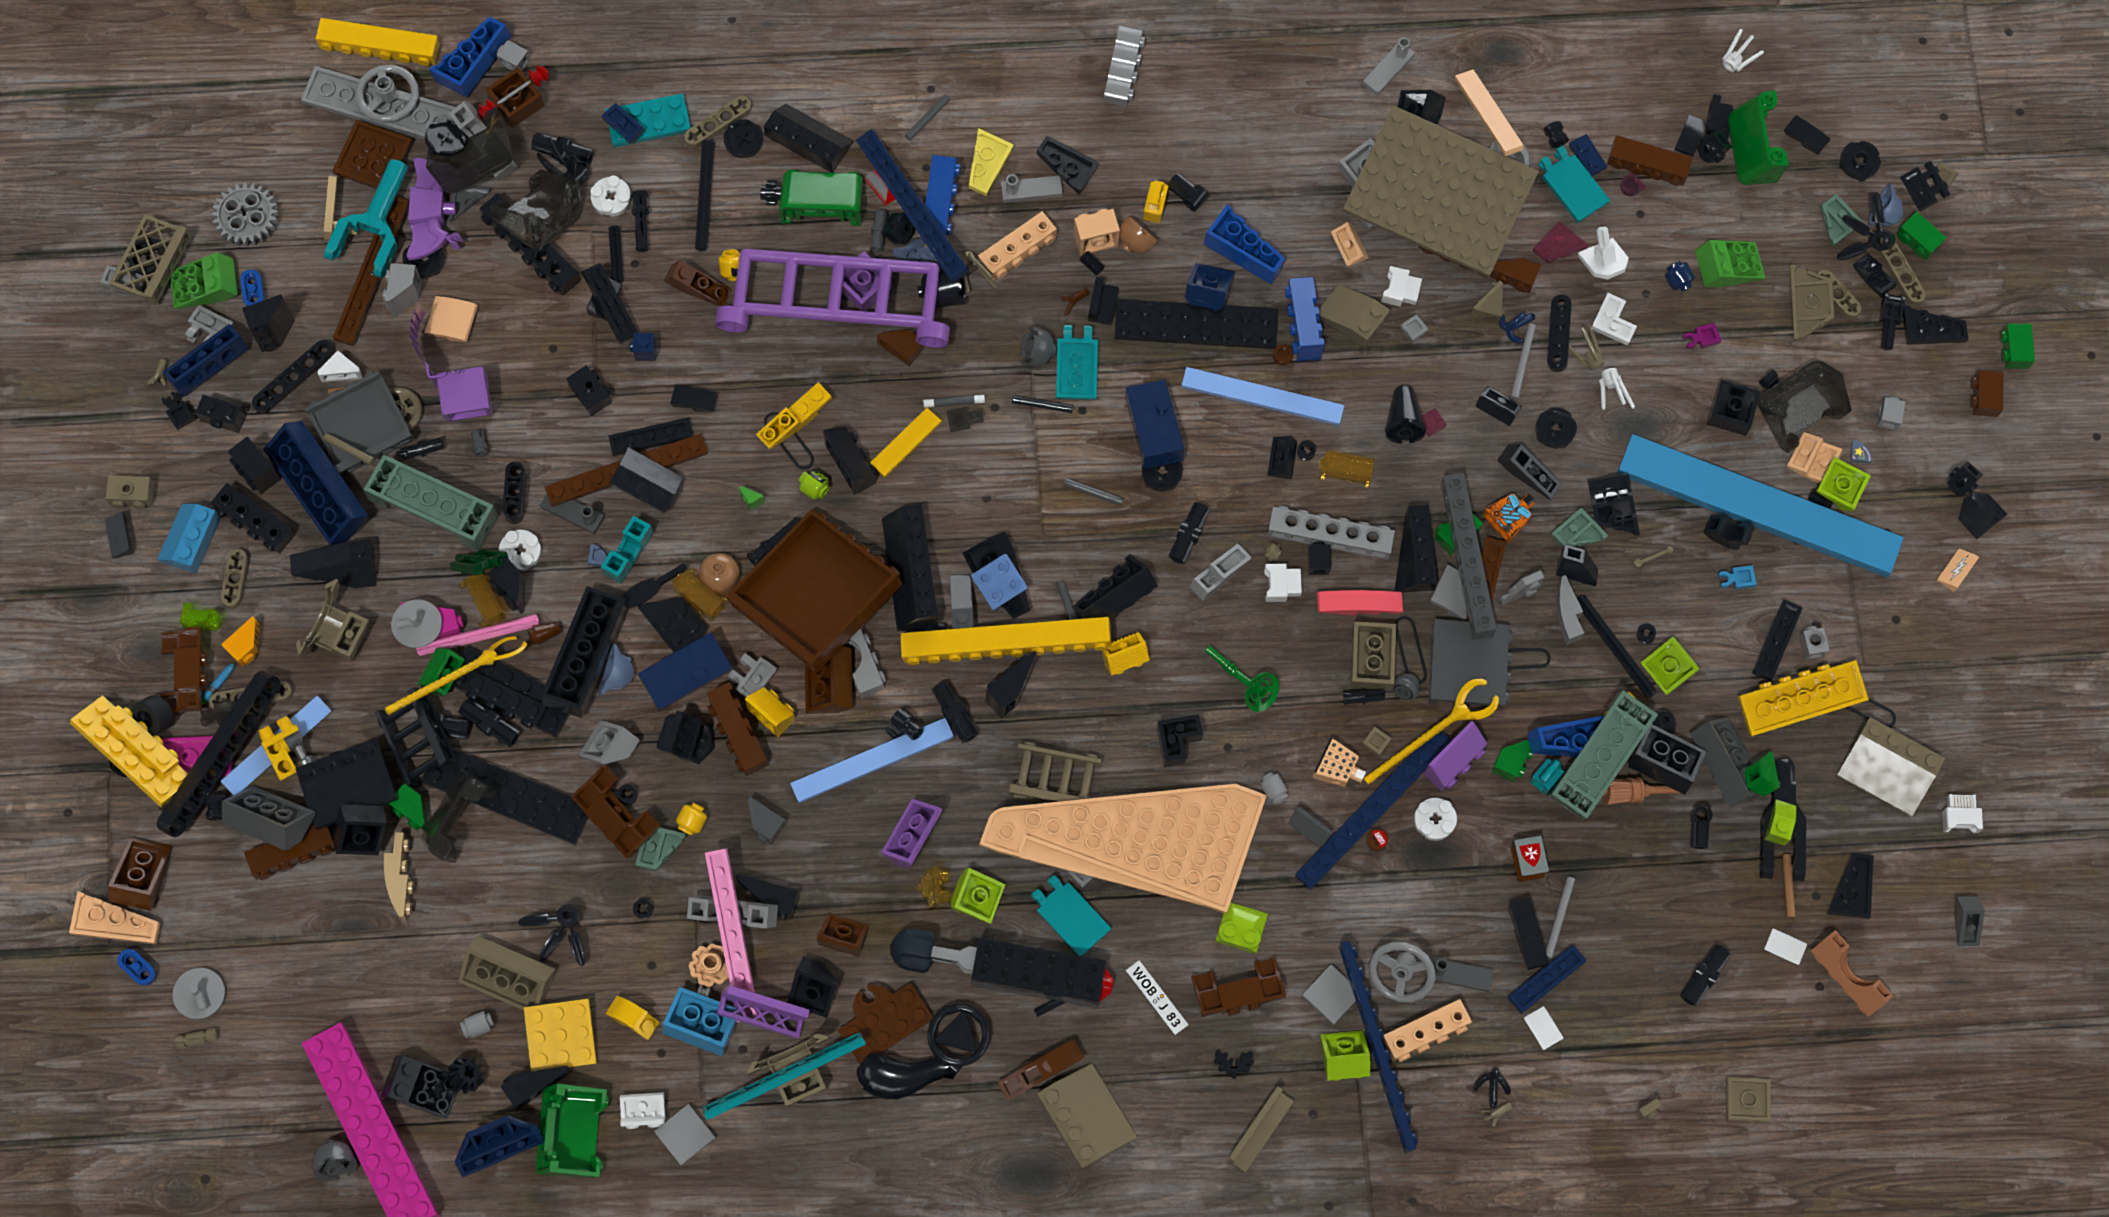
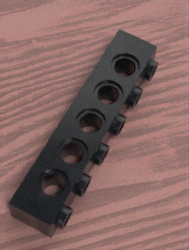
[479,193,581,296]

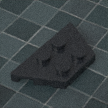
[638,596,708,653]

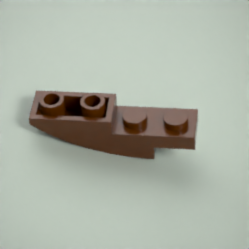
[997,1039,1085,1101]

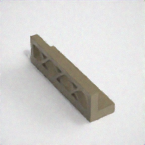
[1227,1086,1294,1173]

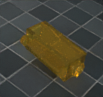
[1318,451,1375,487]
[672,568,728,622]
[459,574,506,628]

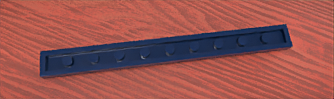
[856,129,969,283]
[1295,731,1452,891]
[1338,941,1418,1153]

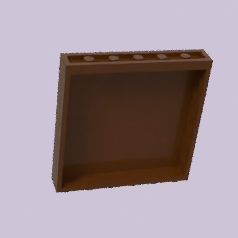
[726,509,902,673]

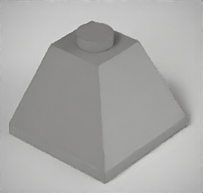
[579,720,640,764]

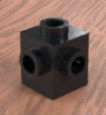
[1696,131,1733,163]
[881,212,915,245]
[1947,461,1983,496]

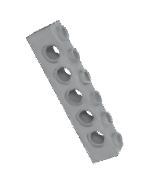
[1267,506,1395,560]

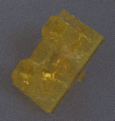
[915,866,951,908]

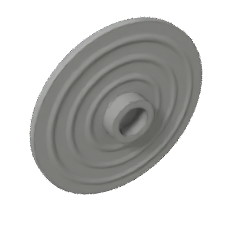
[391,599,442,648]
[173,968,225,1019]

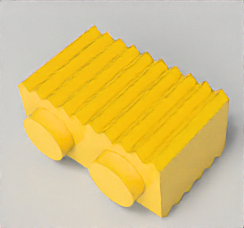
[1102,632,1150,676]

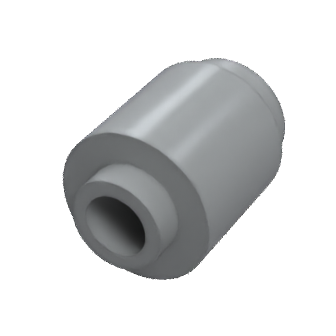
[1260,772,1289,805]
[460,1011,494,1039]

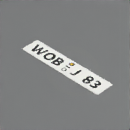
[1126,961,1188,1035]

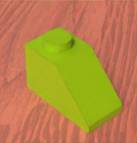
[1764,800,1796,846]

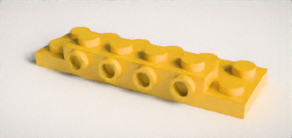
[1737,660,1869,736]
[70,695,188,807]

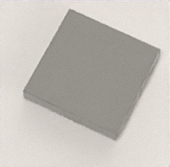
[1302,964,1356,1025]
[654,1104,716,1166]

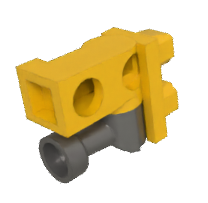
[258,716,315,781]

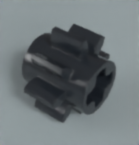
[760,180,782,206]

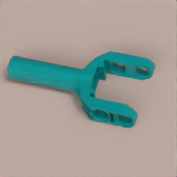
[324,159,408,278]

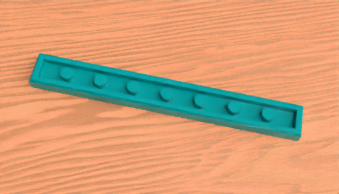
[702,1032,866,1120]

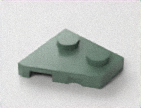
[1820,193,1863,247]
[1551,508,1609,548]
[635,828,686,872]

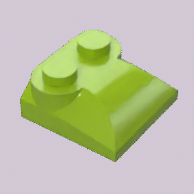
[1816,457,1871,512]
[1641,637,1700,695]
[951,868,1006,924]
[1215,902,1268,954]

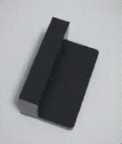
[1704,94,1733,140]
[1088,277,1119,325]

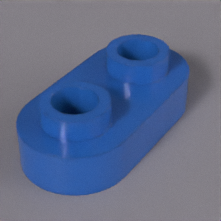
[240,269,265,306]
[117,949,156,986]

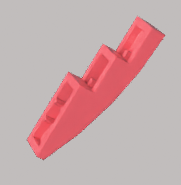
[1317,590,1403,616]

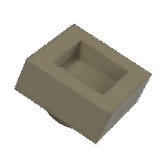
[1929,162,1959,189]
[1362,726,1392,757]
[1636,1098,1662,1120]

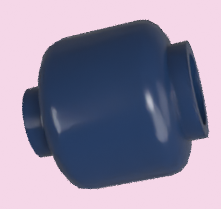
[1665,261,1695,292]

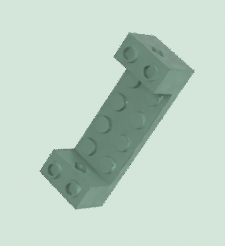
[364,454,498,551]
[1548,690,1658,820]

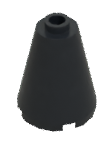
[1385,385,1426,444]

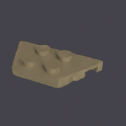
[1790,265,1835,341]

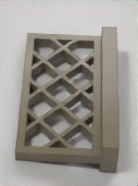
[109,214,191,305]

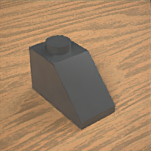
[748,797,786,845]
[1954,896,1985,946]

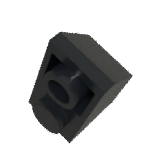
[1556,544,1598,587]

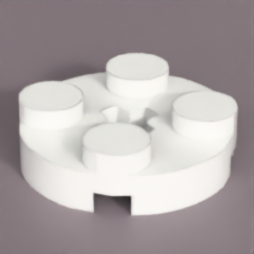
[591,176,631,217]
[499,530,542,571]
[1414,798,1457,841]

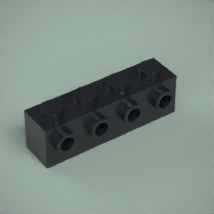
[211,483,295,554]

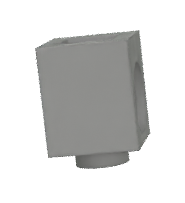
[497,40,530,71]
[1877,397,1906,431]
[1799,626,1830,660]

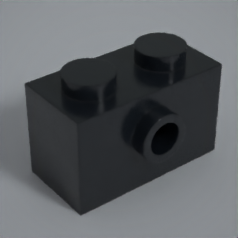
[566,365,612,417]
[195,395,246,433]

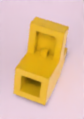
[606,996,659,1040]

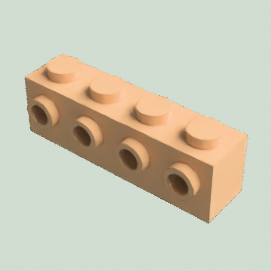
[978,211,1057,281]
[1382,999,1472,1063]

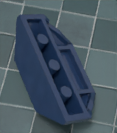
[455,1115,544,1178]

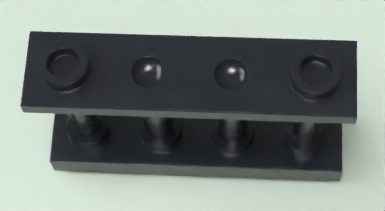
[375,687,458,787]

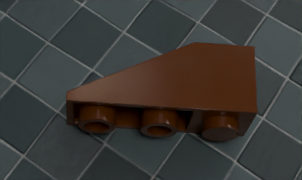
[664,260,731,307]

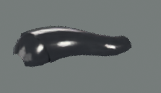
[857,1054,962,1100]

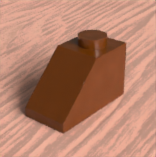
[877,330,924,366]

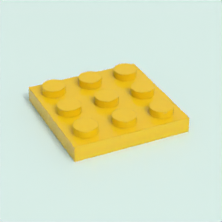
[523,999,597,1071]

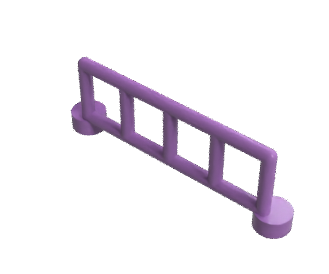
[715,249,950,348]

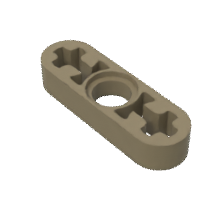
[1817,270,1861,320]
[221,549,249,609]

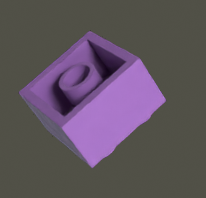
[842,251,892,311]

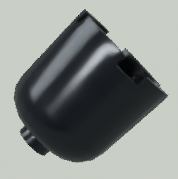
[917,268,966,308]

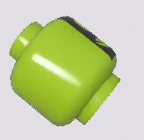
[799,469,830,500]

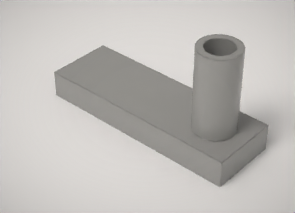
[1362,37,1415,96]
[1001,174,1063,203]

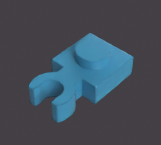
[1717,565,1757,590]

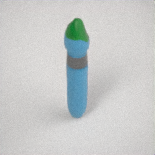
[202,663,235,704]

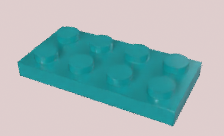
[605,93,691,148]

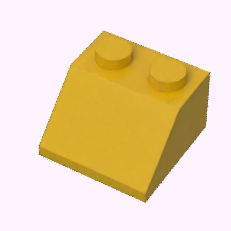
[745,687,795,737]

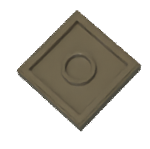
[1726,1077,1771,1123]

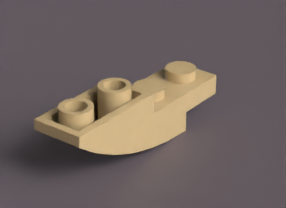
[384,832,414,921]

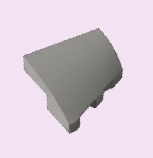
[1430,565,1467,621]

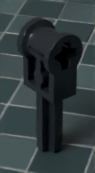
[1879,292,1905,351]

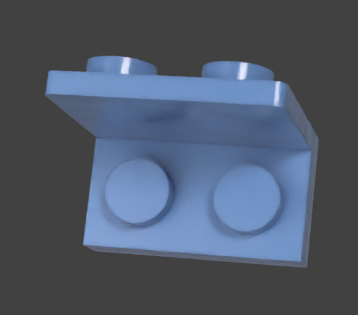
[971,554,1028,613]

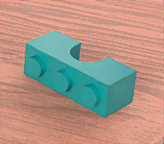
[601,516,653,584]

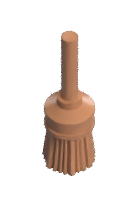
[1602,777,1680,805]

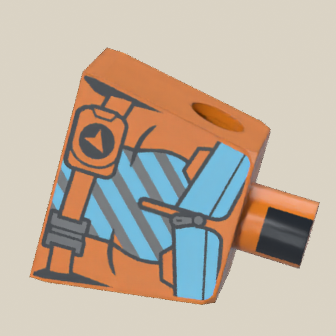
[1483,494,1535,544]

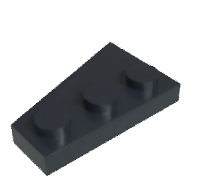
[1036,136,1099,195]
[1903,305,1969,345]
[1827,853,1874,919]

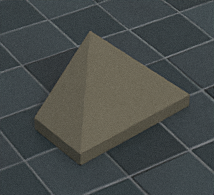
[1471,281,1503,317]

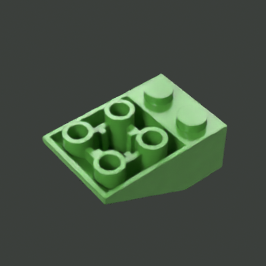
[1695,240,1765,287]
[170,252,238,309]

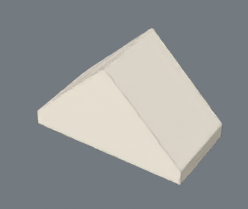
[318,351,363,382]

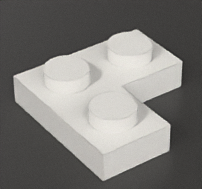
[1591,293,1637,346]

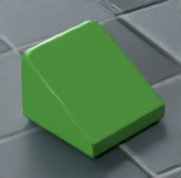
[739,486,764,510]

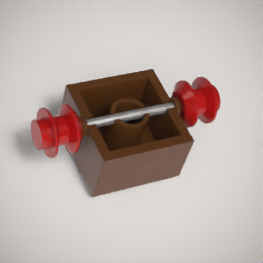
[477,65,550,128]

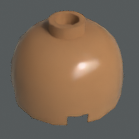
[1119,215,1158,254]
[699,553,740,596]

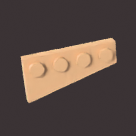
[69,891,160,945]

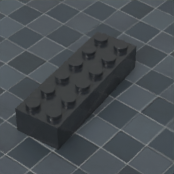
[541,586,627,718]

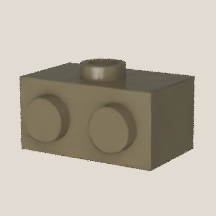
[105,475,154,509]

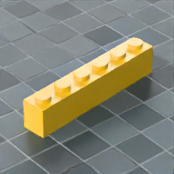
[316,18,440,66]

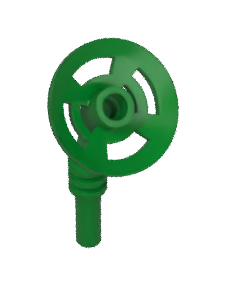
[1205,645,1279,712]

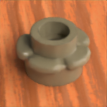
[1263,542,1282,562]

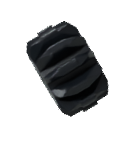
[446,1056,485,1094]

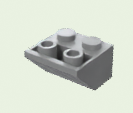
[383,263,422,317]

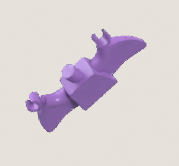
[407,158,468,260]

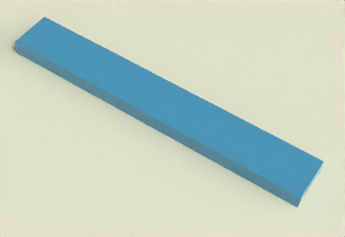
[1617,434,1904,578]

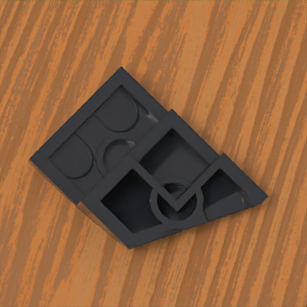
[1587,472,1640,535]

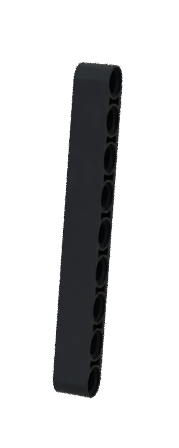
[156,671,281,838]

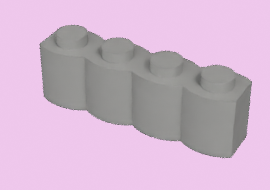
[1104,26,1145,107]

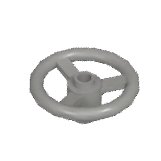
[356,64,419,123]
[1368,942,1436,1003]

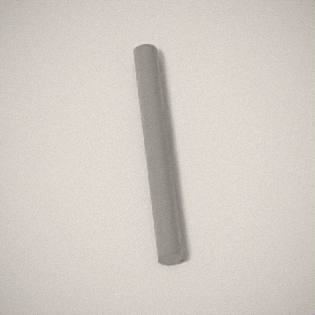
[1511,323,1536,400]
[1546,877,1575,959]

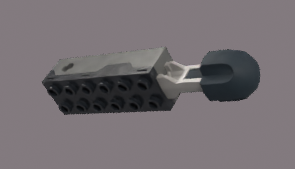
[890,929,1114,1009]

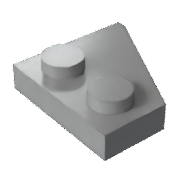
[1499,570,1544,605]

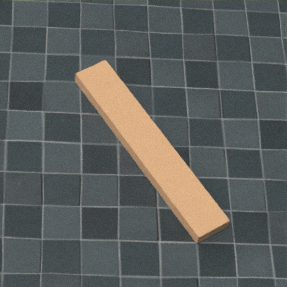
[1455,70,1523,156]

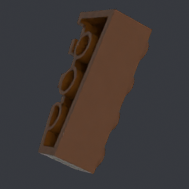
[707,682,769,776]

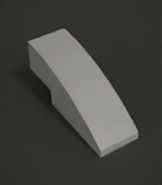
[1189,544,1252,601]
[1556,575,1584,645]

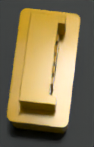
[1143,180,1168,223]

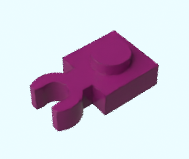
[1682,323,1722,350]

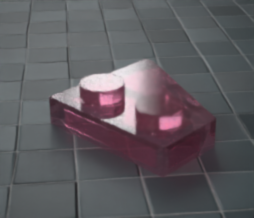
[1533,221,1589,264]

